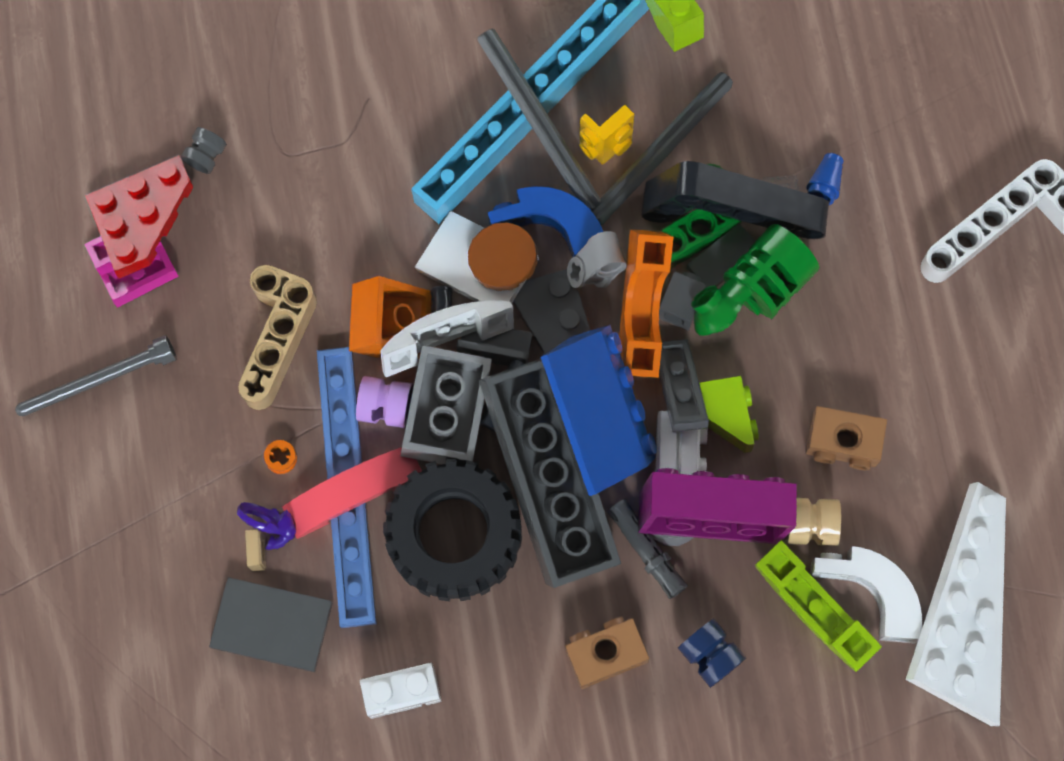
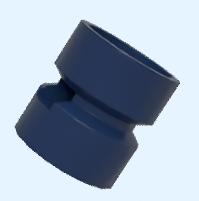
[678,618,746,688]

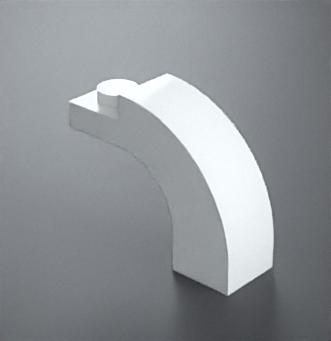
[810,546,922,643]

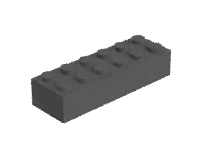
[479,359,621,588]

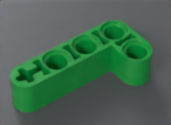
[660,164,742,270]

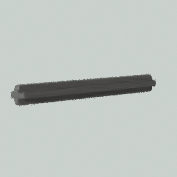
[478,28,601,210]
[591,72,733,225]

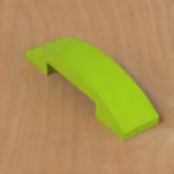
[755,540,882,672]

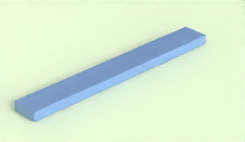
[317,347,377,628]

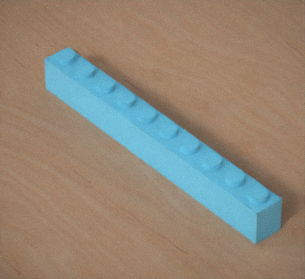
[411,0,649,224]

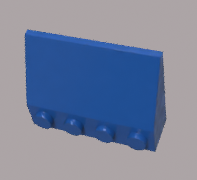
[541,325,657,496]

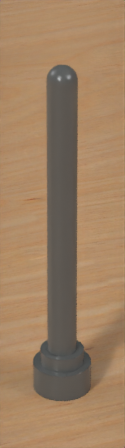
[15,335,177,417]

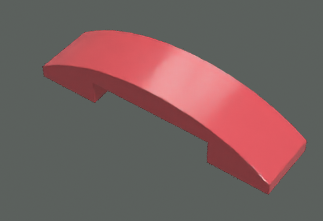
[282,447,422,539]

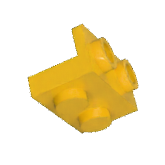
[579,105,634,165]

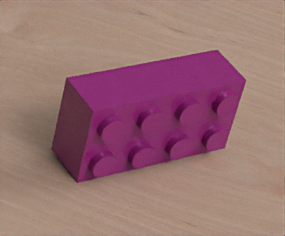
[638,468,797,544]

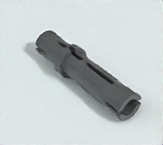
[607,499,688,599]

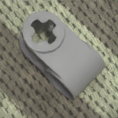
[567,231,627,288]

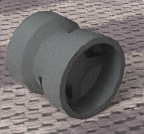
[180,127,227,174]

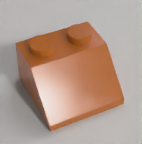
[349,276,431,359]

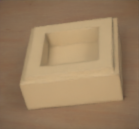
[245,529,266,571]

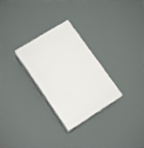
[415,211,539,304]

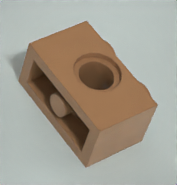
[806,406,887,470]
[565,616,649,690]

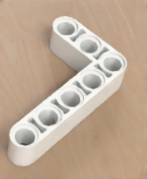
[920,159,1064,283]

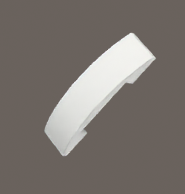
[380,301,514,377]

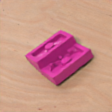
[84,236,179,308]

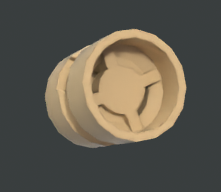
[786,498,841,546]

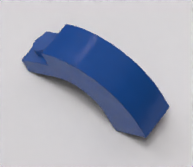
[488,186,603,258]

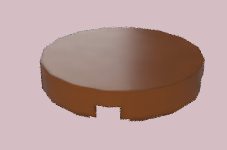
[468,222,538,291]

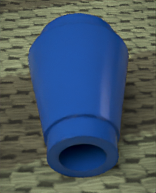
[806,153,844,206]

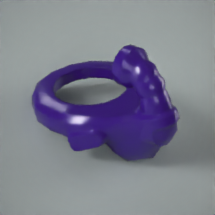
[237,502,296,550]

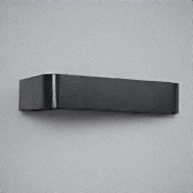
[641,161,829,239]

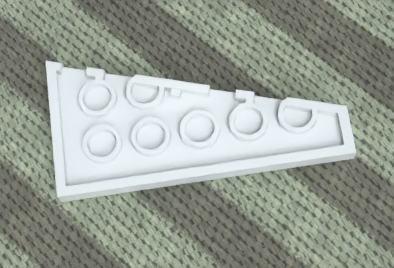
[905,482,1006,726]

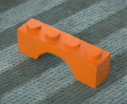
[619,229,674,378]

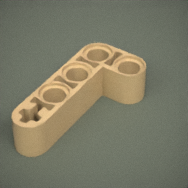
[238,265,317,410]

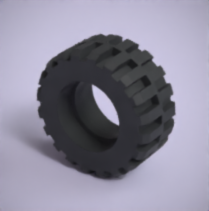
[383,459,522,602]

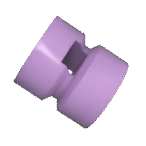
[356,376,413,428]

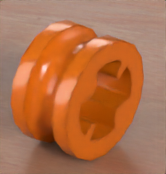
[264,440,297,474]

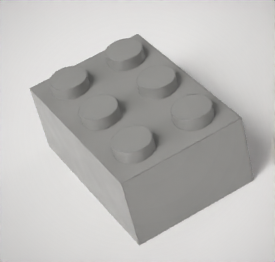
[401,345,492,464]

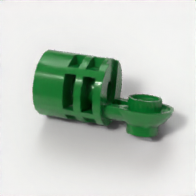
[691,224,820,336]

